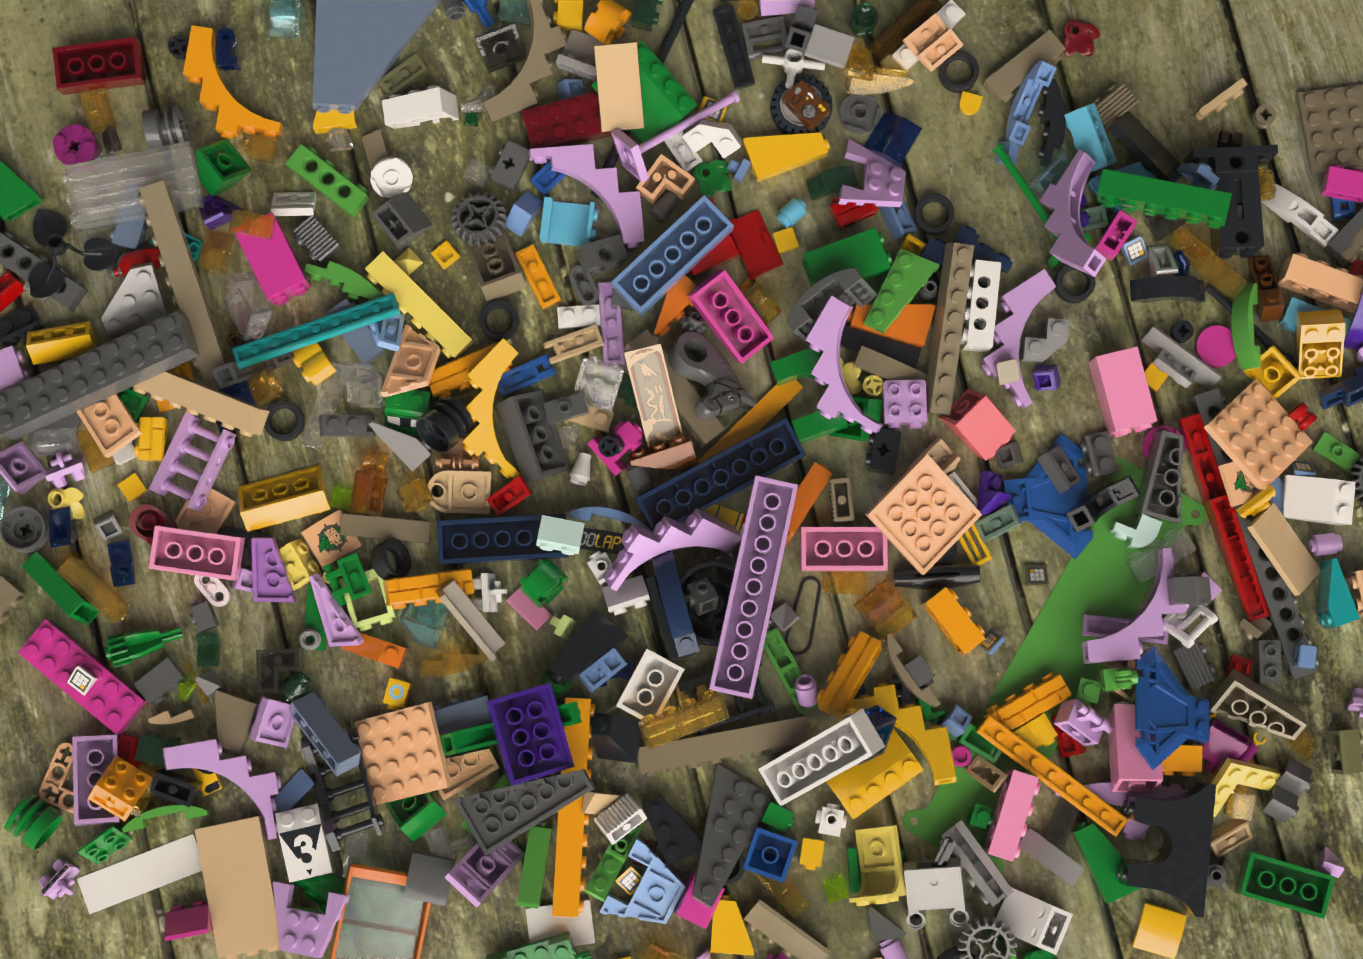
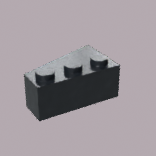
[642,796,702,865]

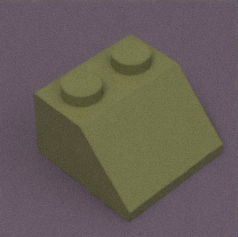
[1327,728,1363,775]

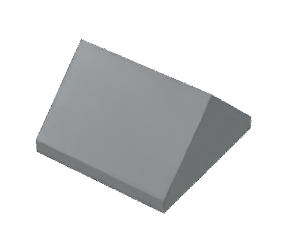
[804,24,855,69]

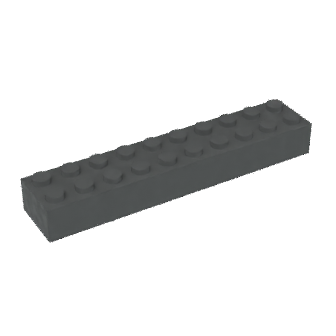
[0,311,200,441]

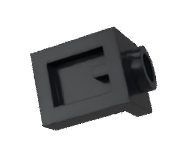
[887,675,911,705]

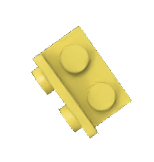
[279,539,322,591]

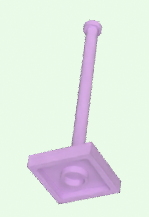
[611,90,740,182]

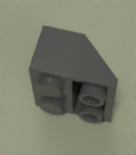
[371,192,433,251]

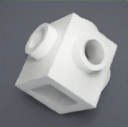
[815,803,847,837]

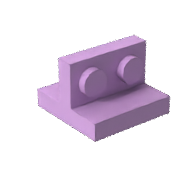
[249,696,295,748]

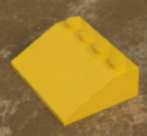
[826,719,924,819]

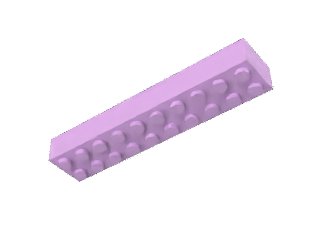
[709,475,798,699]

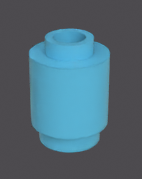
[776,198,807,229]

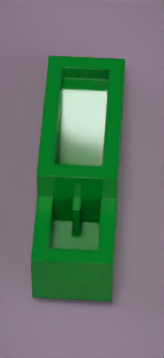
[937,710,1002,764]

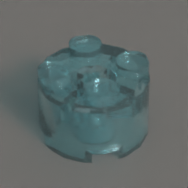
[269,0,302,39]

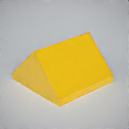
[1243,345,1303,399]

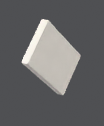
[525,899,596,946]

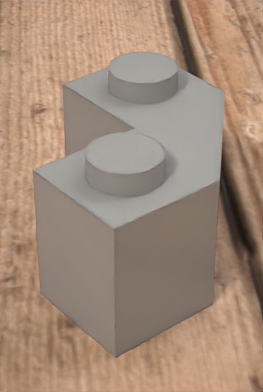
[1020,318,1069,364]

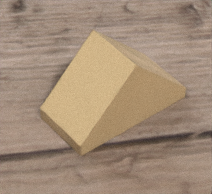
[965,754,1008,793]

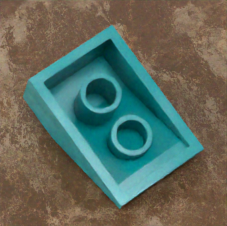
[1316,558,1360,629]

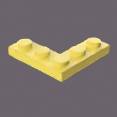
[1211,758,1281,817]

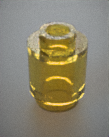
[1258,168,1277,201]

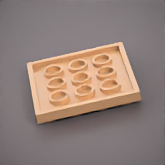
[1204,378,1313,492]
[865,453,982,575]
[354,702,452,805]

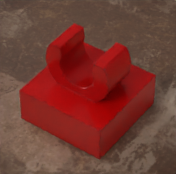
[1225,655,1253,678]

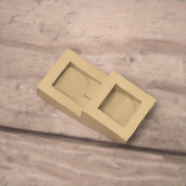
[148,709,198,724]

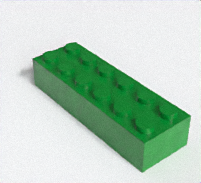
[1097,169,1232,229]

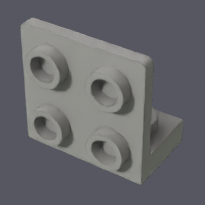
[556,29,604,82]

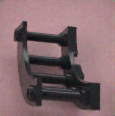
[301,721,385,852]

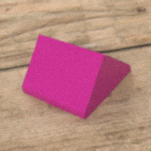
[673,872,725,929]

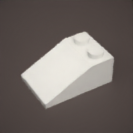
[1282,475,1356,526]

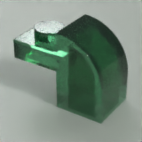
[806,166,858,201]

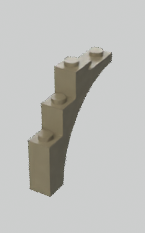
[481,0,567,124]

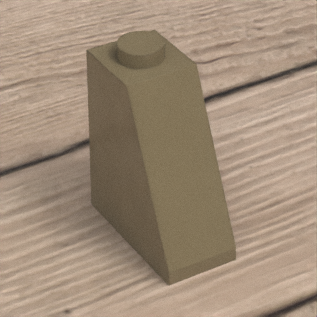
[214,690,259,756]

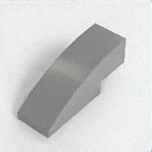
[1018,828,1085,886]

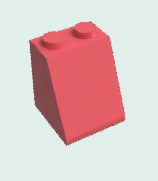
[939,388,1016,461]

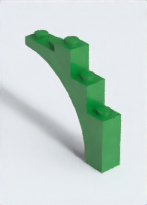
[440,701,582,756]

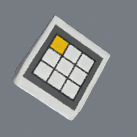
[67,665,98,696]

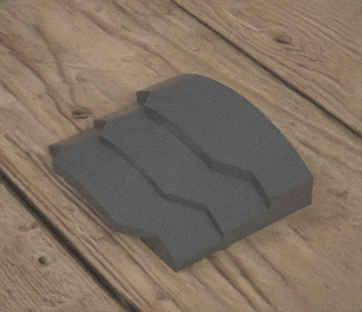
[786,268,877,345]

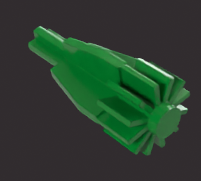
[104,626,183,668]

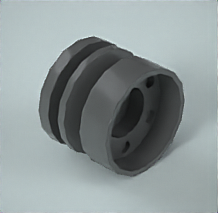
[142,104,189,154]
[0,506,52,555]

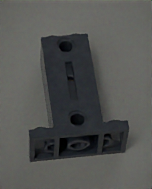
[1184,145,1278,259]

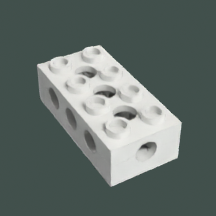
[960,260,1001,353]

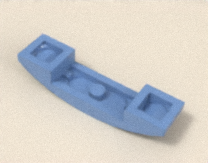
[1006,60,1057,146]
[569,507,652,532]

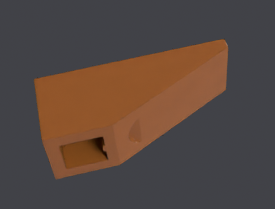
[629,434,699,470]

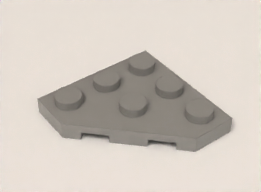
[101,262,168,336]

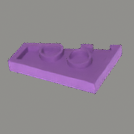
[251,537,297,602]

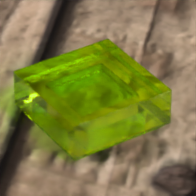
[330,486,356,512]
[822,876,850,903]

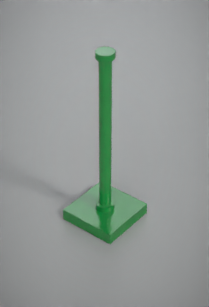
[992,143,1092,270]

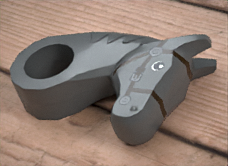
[667,332,757,420]

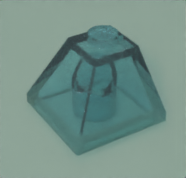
[398,600,450,649]

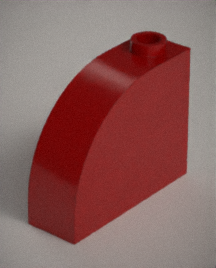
[687,197,739,279]

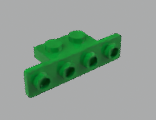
[286,873,355,933]

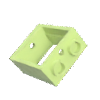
[339,569,397,632]

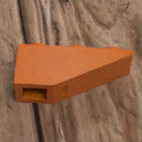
[654,275,697,337]

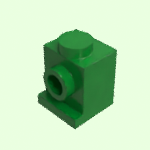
[966,802,994,830]

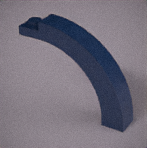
[652,549,700,657]

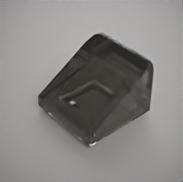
[101,126,122,154]

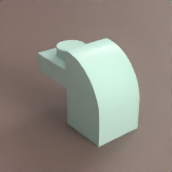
[1110,514,1162,549]

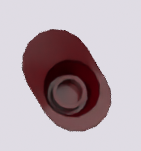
[129,504,178,545]

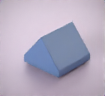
[995,141,1019,166]

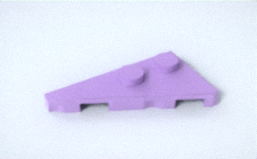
[309,573,364,647]

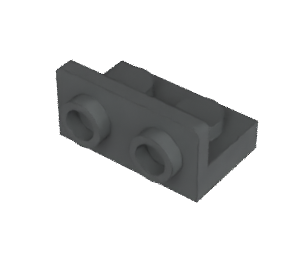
[1080,431,1118,478]

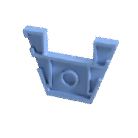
[600,837,686,924]

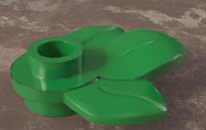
[694,160,732,199]

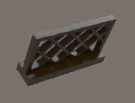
[867,0,942,62]

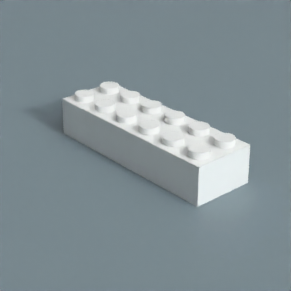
[758,708,886,806]

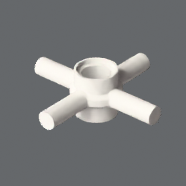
[762,49,825,89]

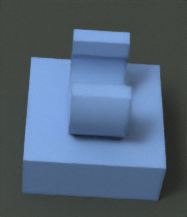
[727,158,751,184]

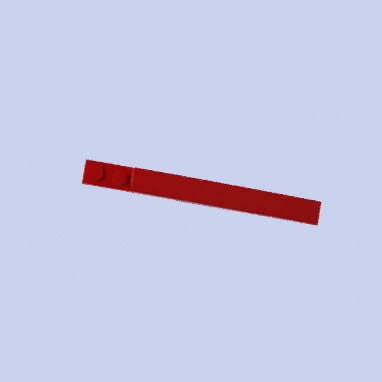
[1178,413,1270,622]

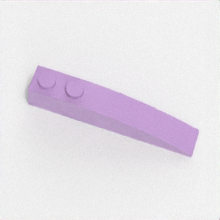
[1052,782,1188,806]

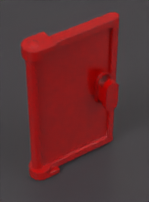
[729,210,784,280]

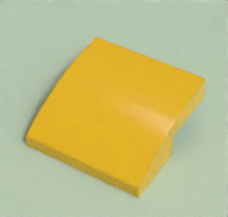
[1132,902,1187,959]

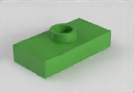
[1312,432,1360,473]

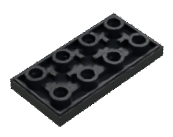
[1110,111,1183,182]

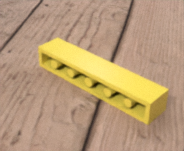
[365,251,474,360]

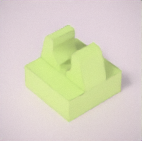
[549,615,577,640]

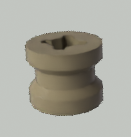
[1252,104,1276,129]

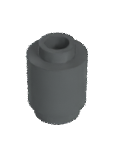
[626,465,654,495]

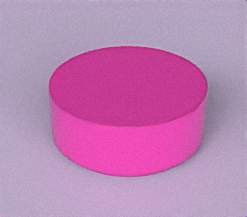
[951,745,972,767]

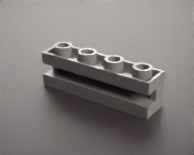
[939,820,1014,907]

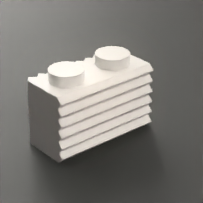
[594,794,647,845]

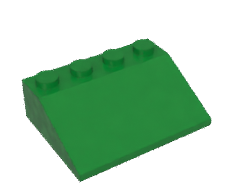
[591,41,698,144]

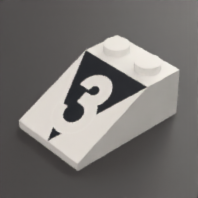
[275,803,333,882]

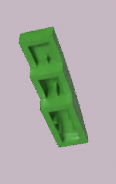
[763,628,818,716]

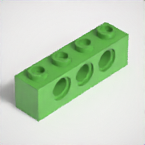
[285,144,369,218]

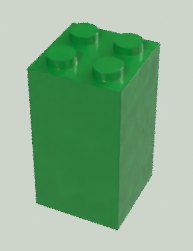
[801,227,892,287]

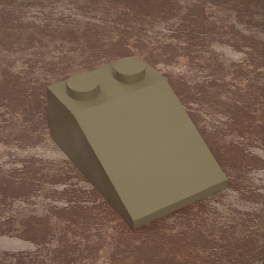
[465,229,527,302]

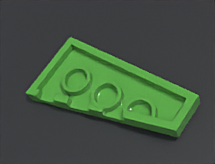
[864,248,940,334]

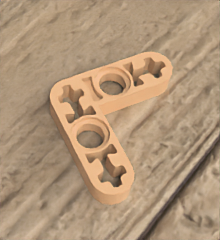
[39,743,74,814]

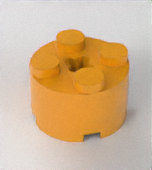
[584,0,632,45]

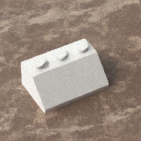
[616,649,685,726]

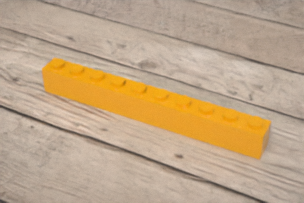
[552,698,595,917]

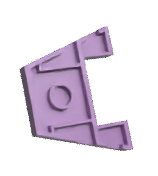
[838,139,906,207]
[273,881,350,958]

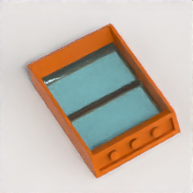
[328,863,431,959]

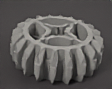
[957,916,1017,959]

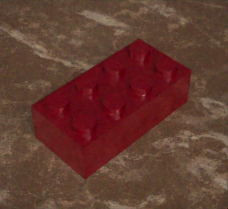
[52,37,146,95]
[521,91,612,149]

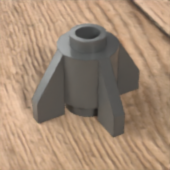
[1207,857,1228,891]

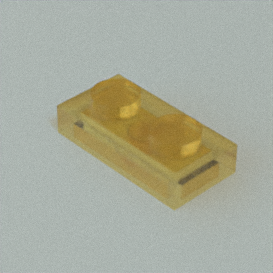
[844,45,872,80]

